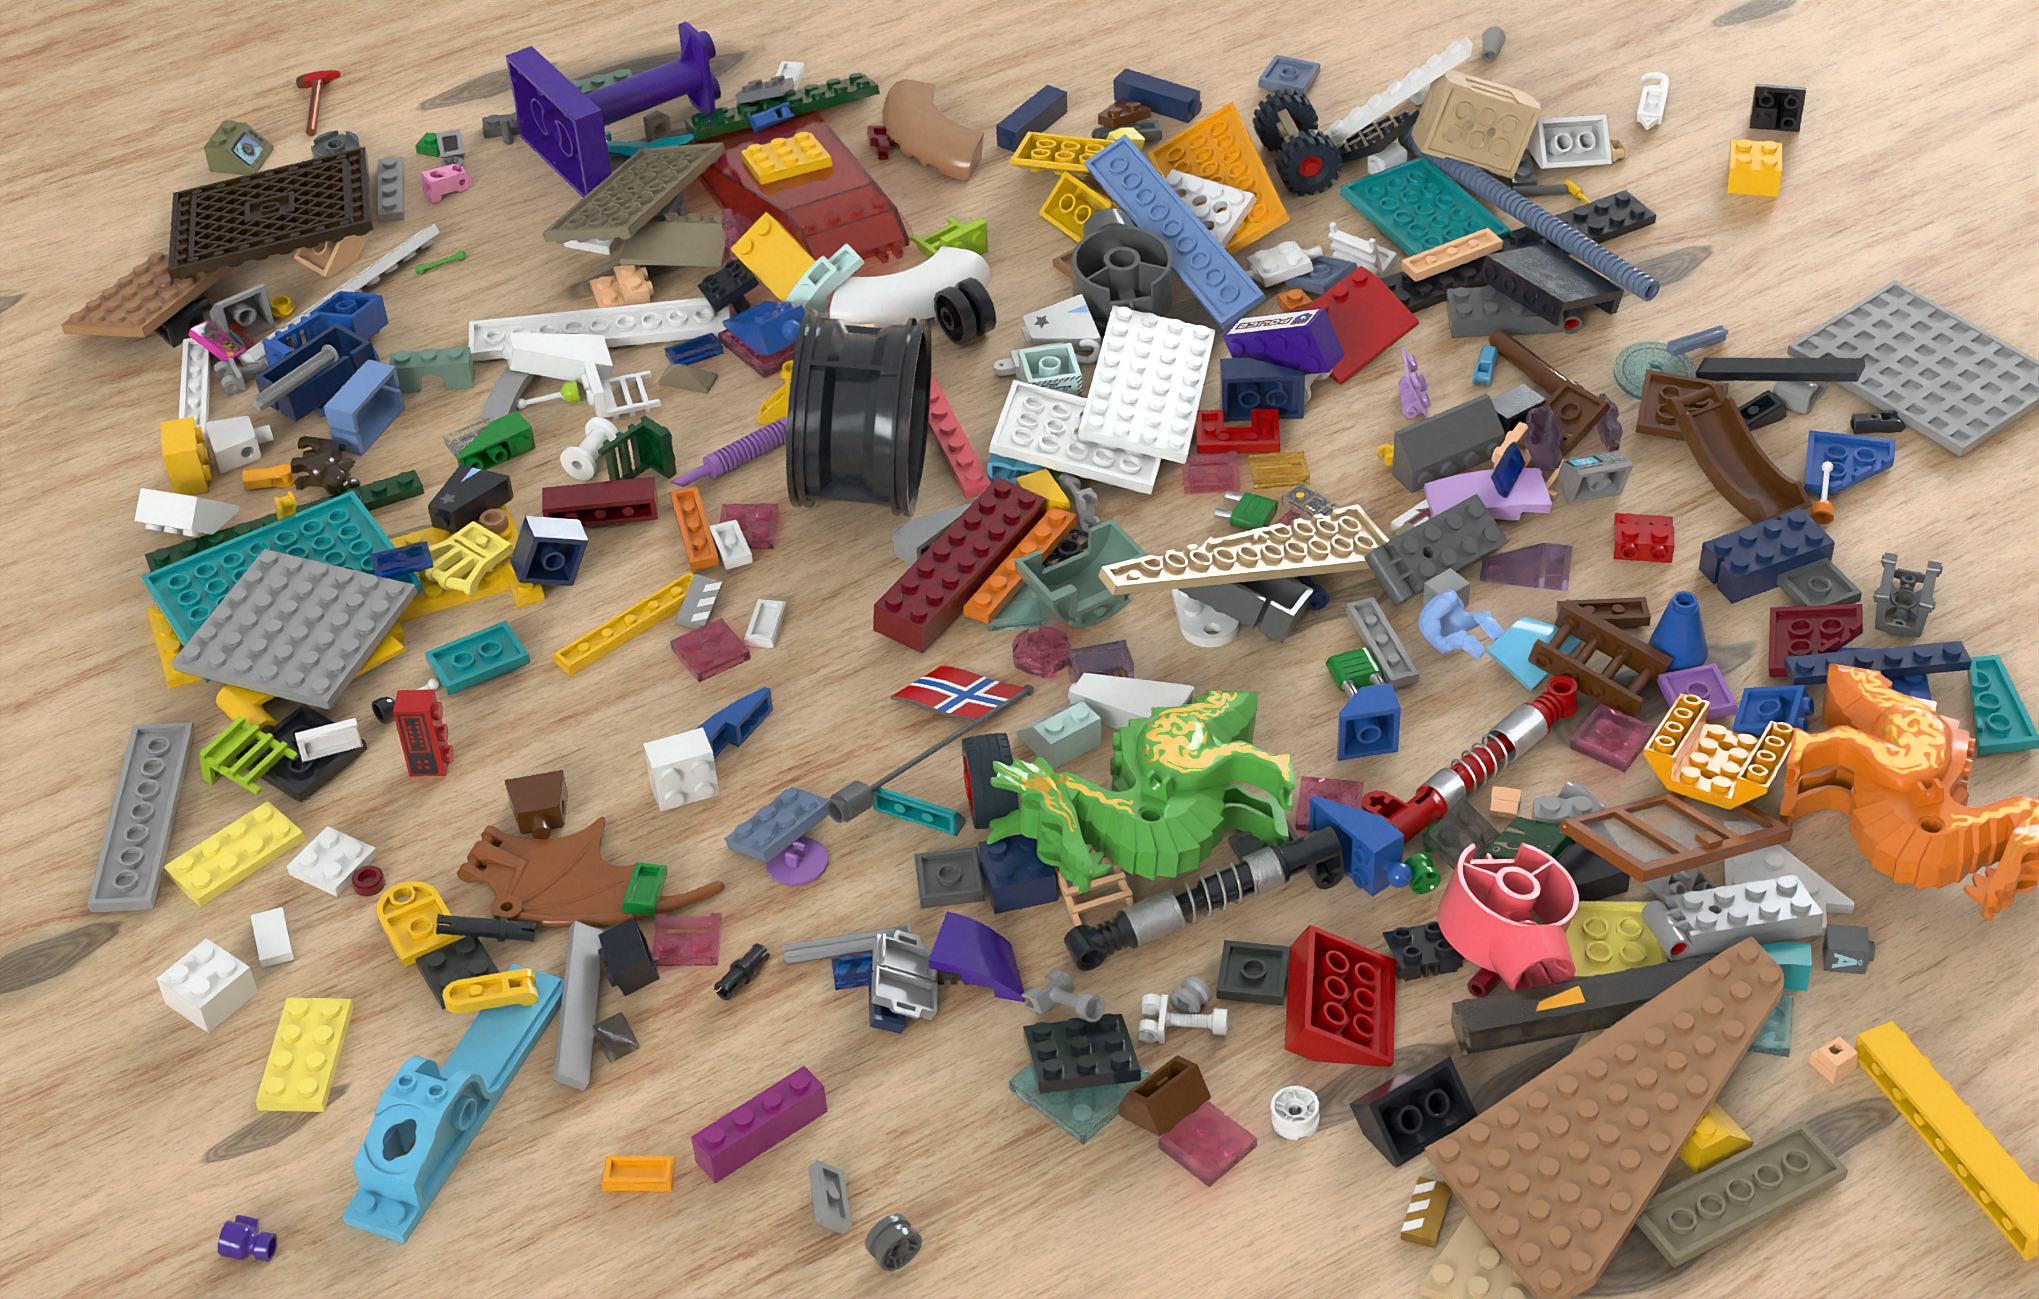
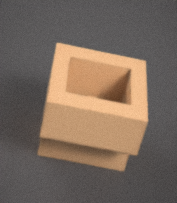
[1490,786,1522,820]
[1808,1036,1858,1084]

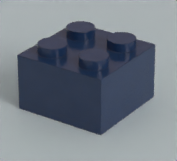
[510,516,589,586]
[978,834,1057,914]

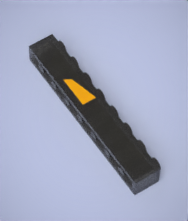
[1451,954,1715,1055]

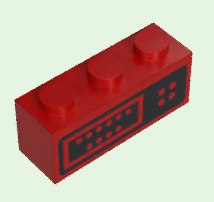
[393,689,453,777]

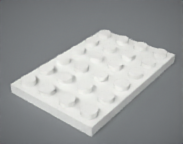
[989,380,1162,494]

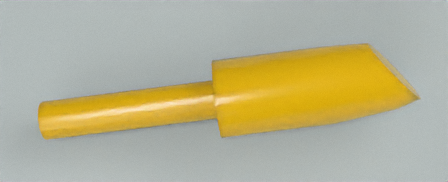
[1564,180,1590,204]

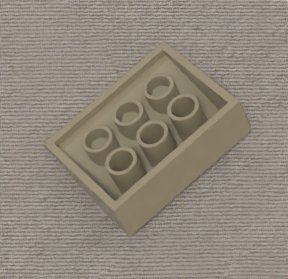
[620,212,736,267]

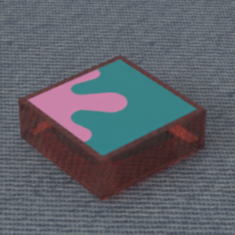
[227,321,256,350]

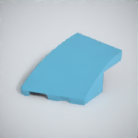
[1486,616,1583,692]

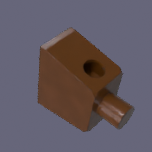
[505,770,568,839]

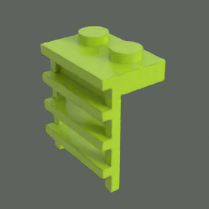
[911,217,988,258]
[199,716,298,796]

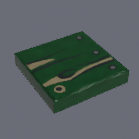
[1484,816,1573,860]

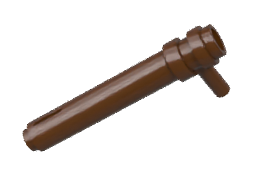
[1489,330,1590,394]

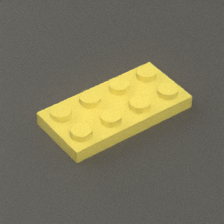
[163,801,305,907]
[255,998,354,1112]

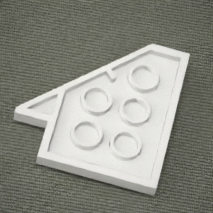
[1723,824,1854,936]

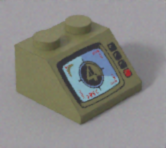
[204,120,274,175]

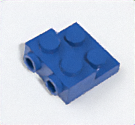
[1732,685,1814,737]

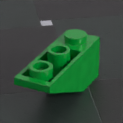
[456,411,536,470]

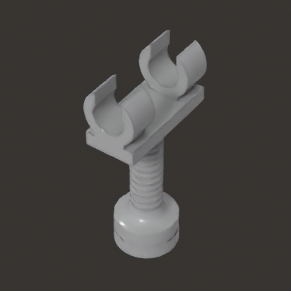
[214,358,269,395]
[1056,472,1100,533]
[1021,969,1105,1022]

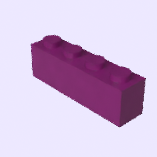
[691,1066,828,1183]

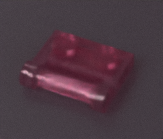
[1181,450,1240,495]
[652,913,722,967]

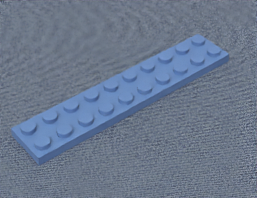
[1084,135,1266,329]

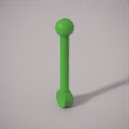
[415,250,466,275]

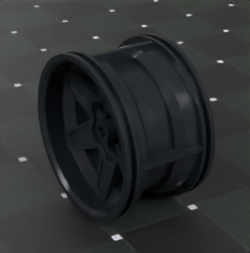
[786,309,932,517]

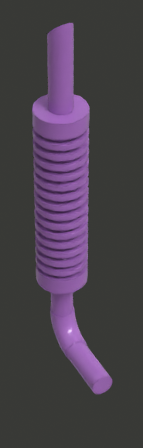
[670,417,787,487]

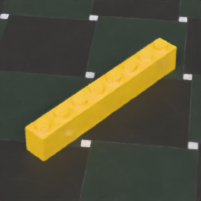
[1855,1021,2039,1261]

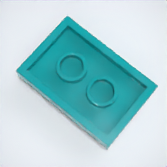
[425,621,530,696]

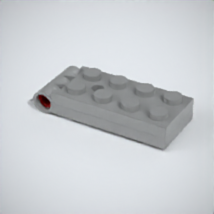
[1642,875,1824,961]

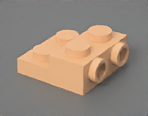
[590,264,654,308]

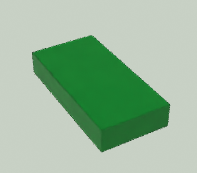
[622,862,667,916]

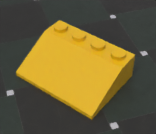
[1010,132,1116,177]

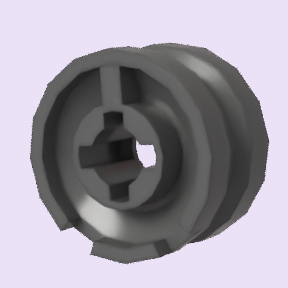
[865,1214,922,1271]

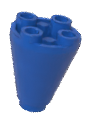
[1648,591,1708,672]

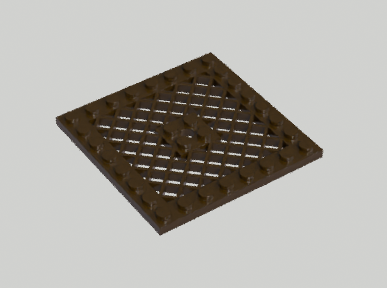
[168,146,374,279]

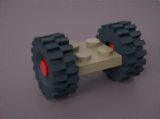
[1253,88,1342,196]

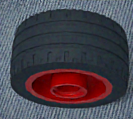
[962,733,1019,829]

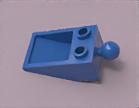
[722,301,805,355]
[1309,796,1412,897]

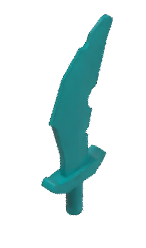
[605,131,695,158]

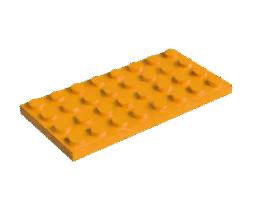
[1148,101,1291,255]

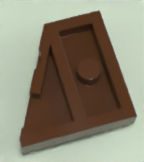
[1098,99,1151,129]

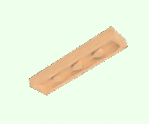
[1401,228,1503,282]

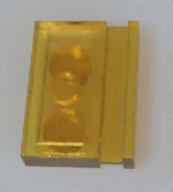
[1248,451,1310,489]

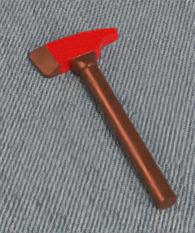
[296,70,341,136]

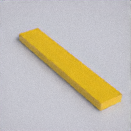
[552,571,694,676]

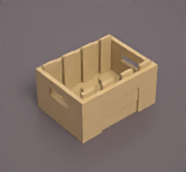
[1411,70,1542,179]

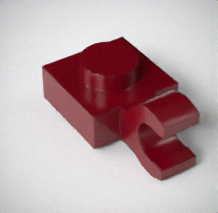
[867,126,894,160]

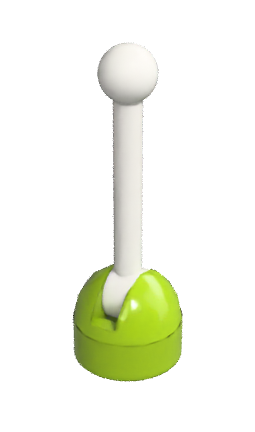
[516,380,581,409]

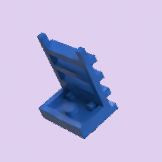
[262,313,320,367]

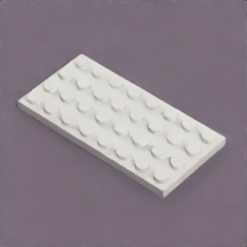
[1077,306,1215,464]

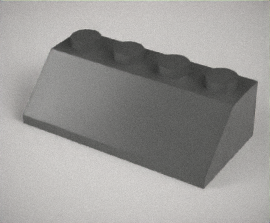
[1392,394,1505,493]

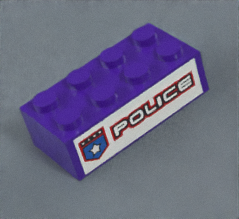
[1222,308,1345,375]

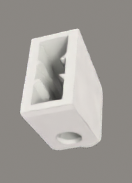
[205,416,274,474]

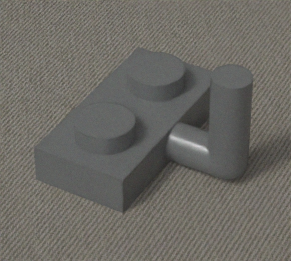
[482,112,520,144]

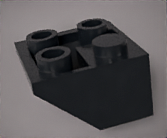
[1749,84,1806,132]

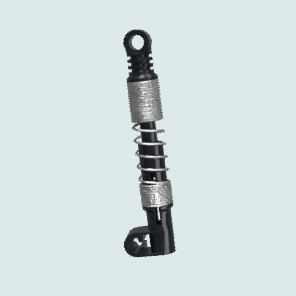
[1064,825,1344,971]

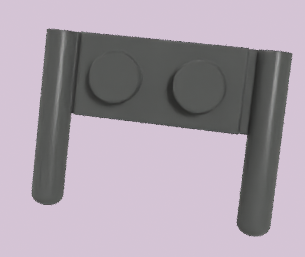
[1508,149,1568,196]

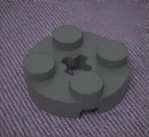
[311,130,360,159]

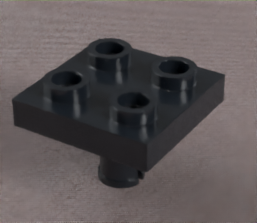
[697,258,760,314]

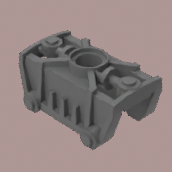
[1873,552,1943,637]

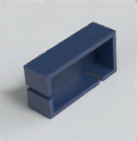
[255,323,376,422]
[1699,508,1835,604]

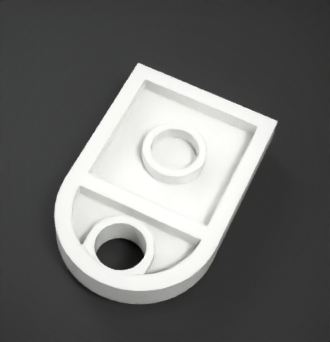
[1171,589,1239,647]

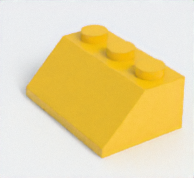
[1038,171,1121,243]
[1679,1101,1753,1175]

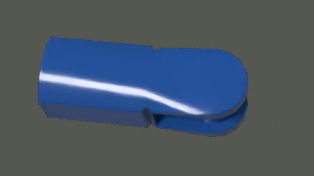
[749,102,795,132]

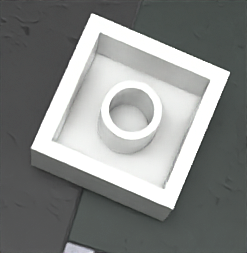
[643,727,720,812]
[157,938,258,1033]

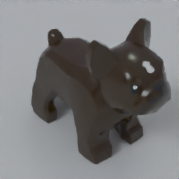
[290,436,361,495]

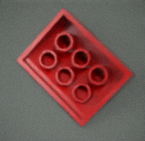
[1302,266,1419,385]
[1284,925,1396,1067]

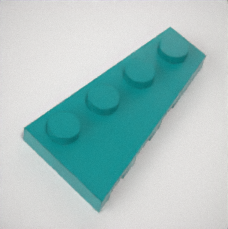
[1967,655,2039,755]

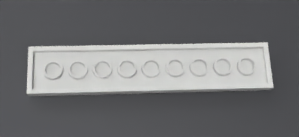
[468,298,732,361]

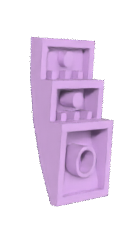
[1423,468,1552,520]

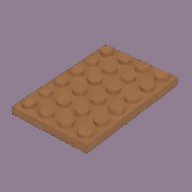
[61,252,235,338]

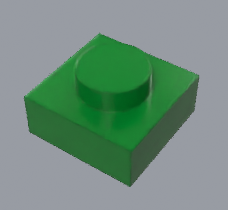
[415,132,440,157]

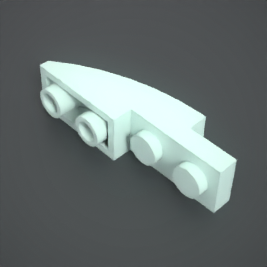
[785,243,865,313]

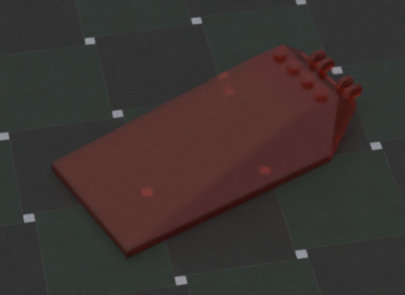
[687,110,913,273]

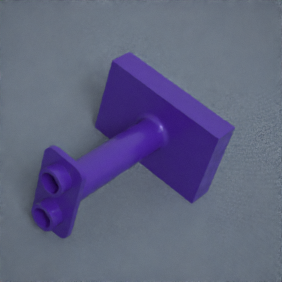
[506,21,721,198]

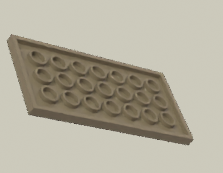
[543,142,725,244]

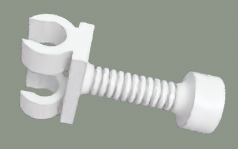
[1138,994,1228,1044]

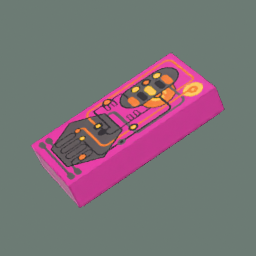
[188,321,247,362]

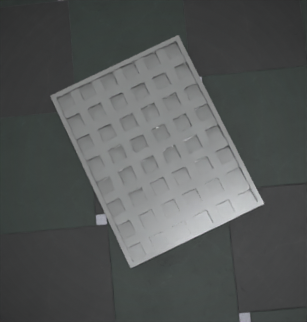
[1787,280,2039,457]

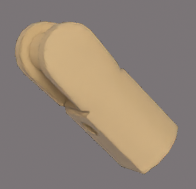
[1608,126,1629,162]

